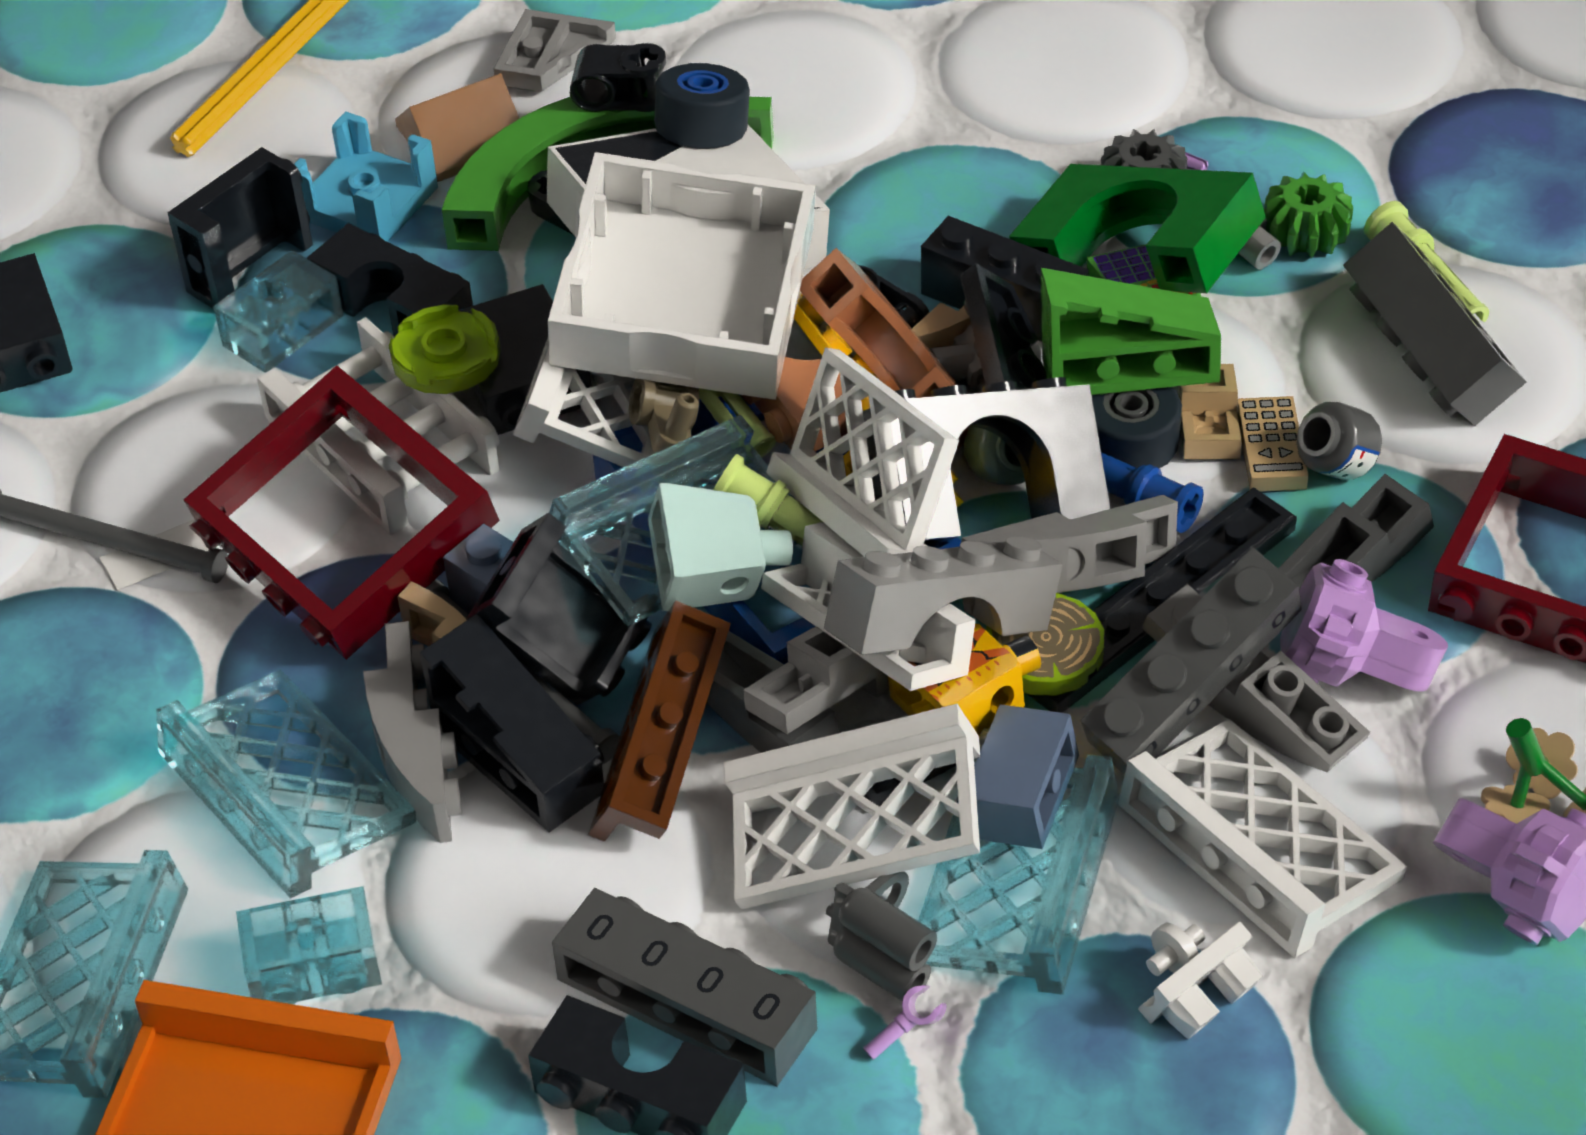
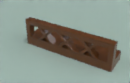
[588,600,731,842]

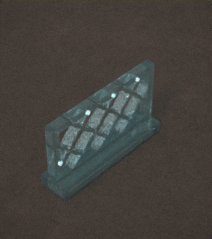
[549,415,798,626]
[156,669,416,899]
[918,755,1119,994]
[0,850,189,1098]

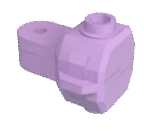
[1280,559,1448,691]
[1433,798,1586,945]

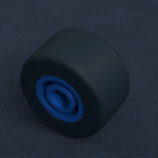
[654,63,750,149]

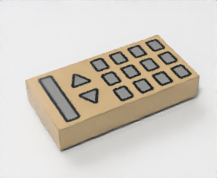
[1237,396,1308,492]

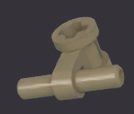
[629,378,699,489]

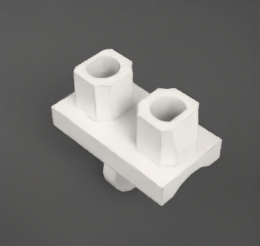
[1138,921,1263,1039]

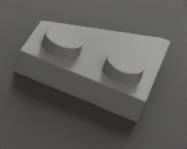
[493,9,616,92]

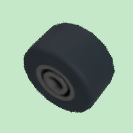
[1091,387,1182,469]

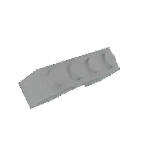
[823,536,1063,655]

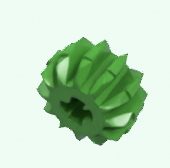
[1264,171,1353,259]

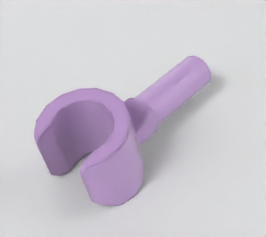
[863,985,947,1060]

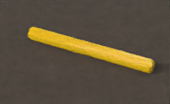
[170,0,350,157]

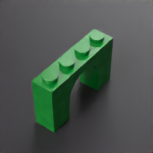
[1009,164,1266,294]

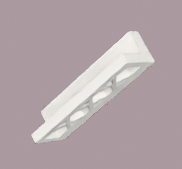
[761,522,975,691]

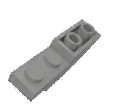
[961,495,1178,593]
[1142,584,1370,772]
[363,621,462,843]
[743,627,889,734]

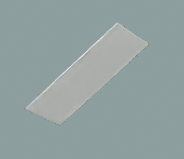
[99,519,218,590]

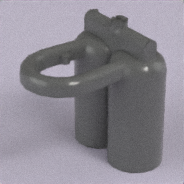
[825,871,937,1001]

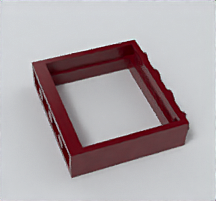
[183,366,500,660]
[1428,434,1586,663]

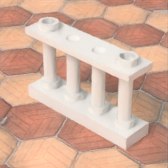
[257,317,500,535]

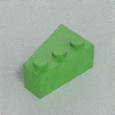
[1041,268,1221,395]

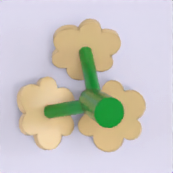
[1480,718,1586,824]

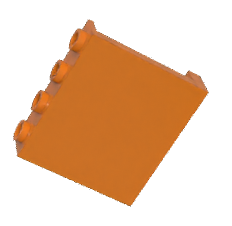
[95,980,402,1135]

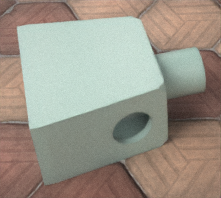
[648,483,793,611]

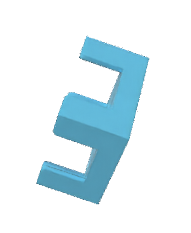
[294,111,438,242]

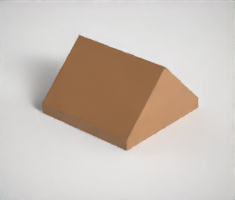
[395,73,520,182]

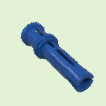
[1101,452,1204,533]

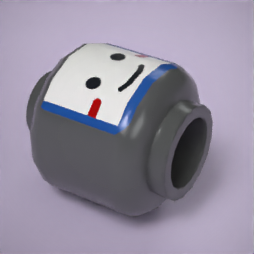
[1296,402,1382,480]

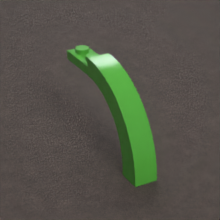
[442,90,774,251]

